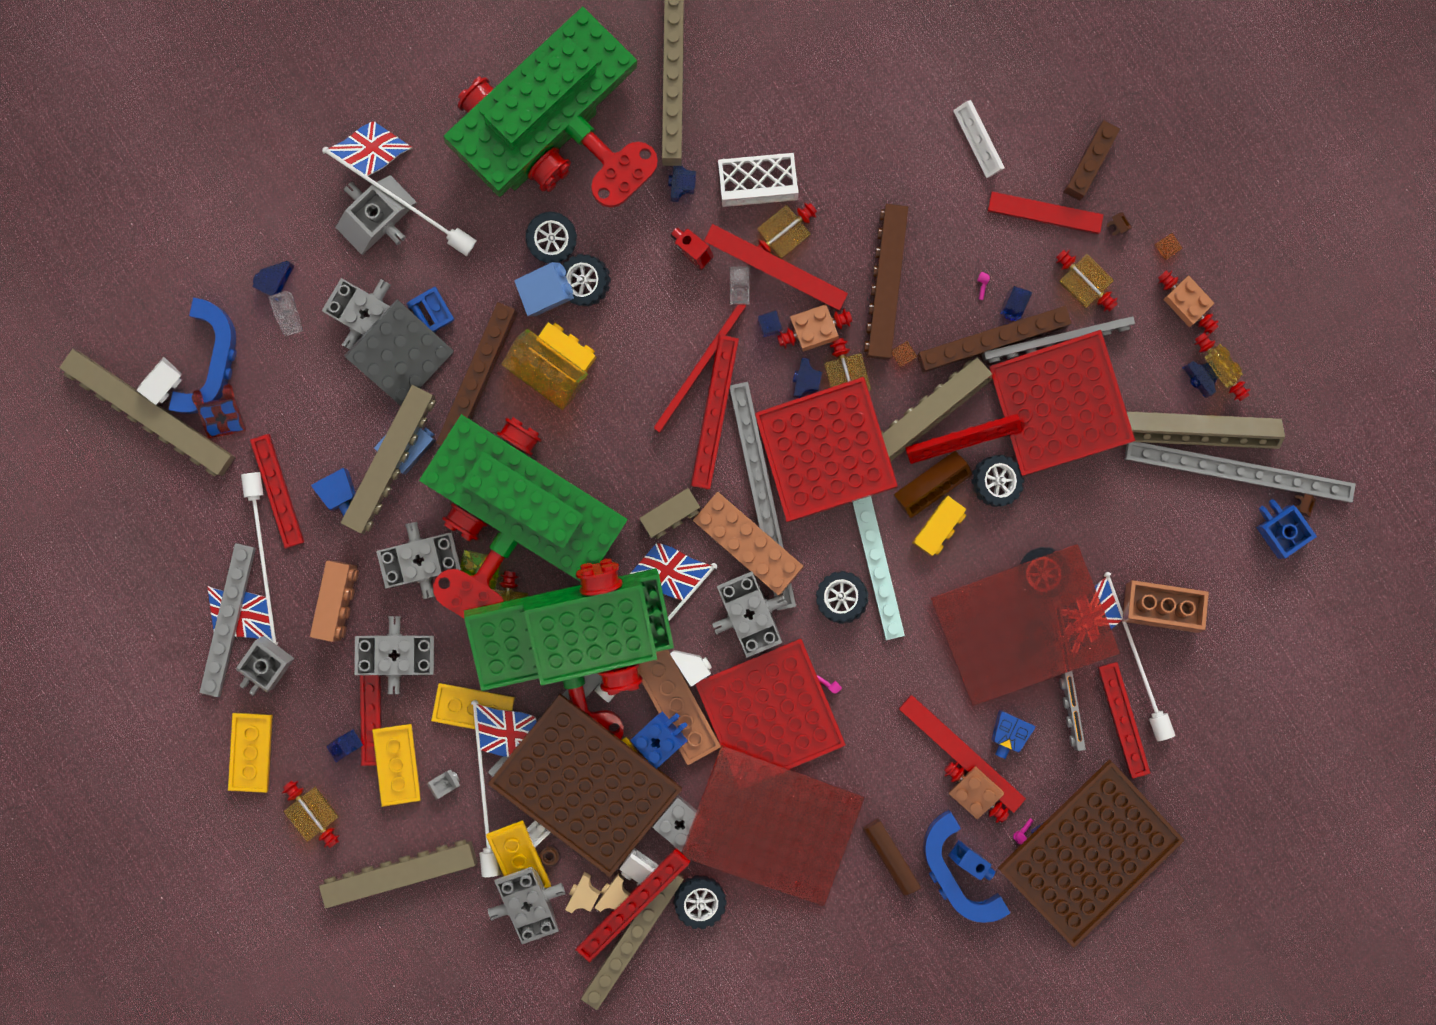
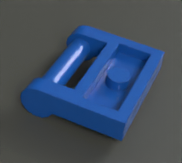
[406,287,455,333]

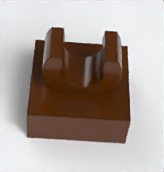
[1107,212,1132,235]
[1294,494,1316,517]

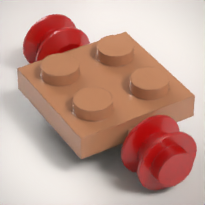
[1157,270,1219,334]
[777,304,853,352]
[944,762,1009,823]

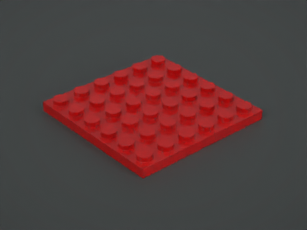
[989,330,1136,476]
[755,377,898,522]
[695,638,846,790]

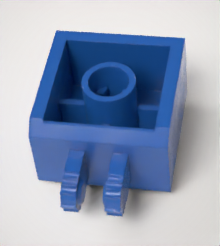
[1256,499,1317,559]
[630,711,688,769]

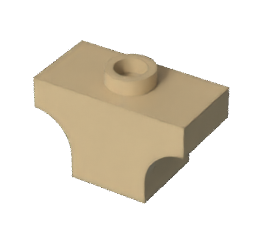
[565,872,600,913]
[594,873,630,912]

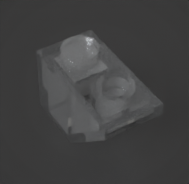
[730,266,750,305]
[268,291,303,336]

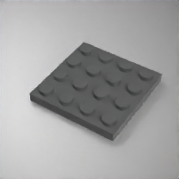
[344,299,454,406]

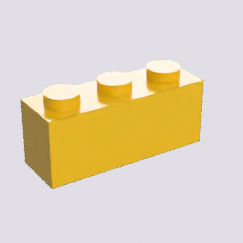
[535,322,596,376]
[912,496,966,556]

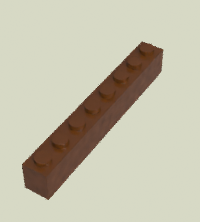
[864,204,909,360]
[436,302,518,445]
[917,306,1072,373]

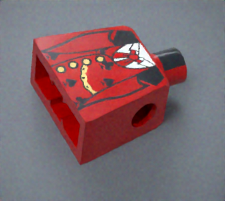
[671,228,714,270]

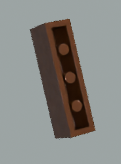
[1063,120,1120,201]

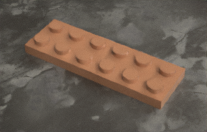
[693,492,804,596]
[638,649,721,766]

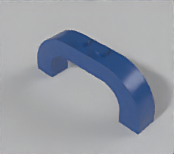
[169,297,236,414]
[923,810,1010,923]

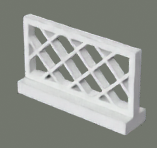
[718,153,798,207]

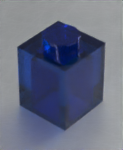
[757,311,782,337]

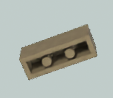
[639,488,700,539]

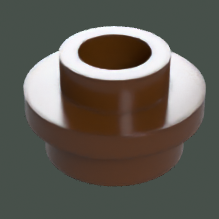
[540,847,559,866]

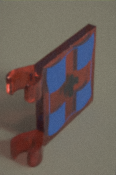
[192,384,246,439]

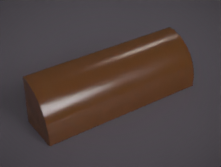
[893,451,972,519]
[862,818,921,895]

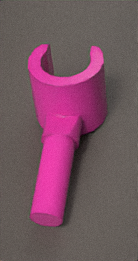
[977,272,990,300]
[817,675,842,694]
[1013,818,1033,844]

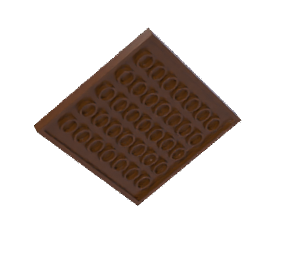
[488,693,682,877]
[998,760,1185,948]

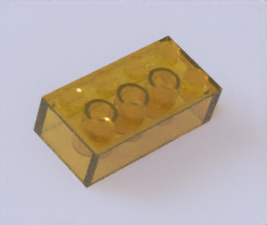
[501,329,589,410]

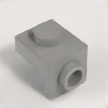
[426,769,460,800]

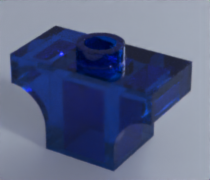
[668,165,696,202]
[792,357,822,398]
[1182,359,1223,398]
[326,729,363,762]

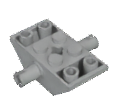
[335,175,417,255]
[322,278,391,350]
[376,522,461,599]
[712,571,788,657]
[354,616,434,694]
[488,867,565,944]

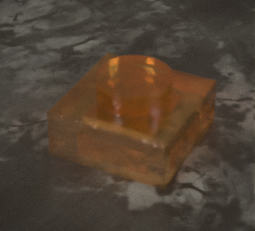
[1154,233,1183,260]
[892,341,917,368]

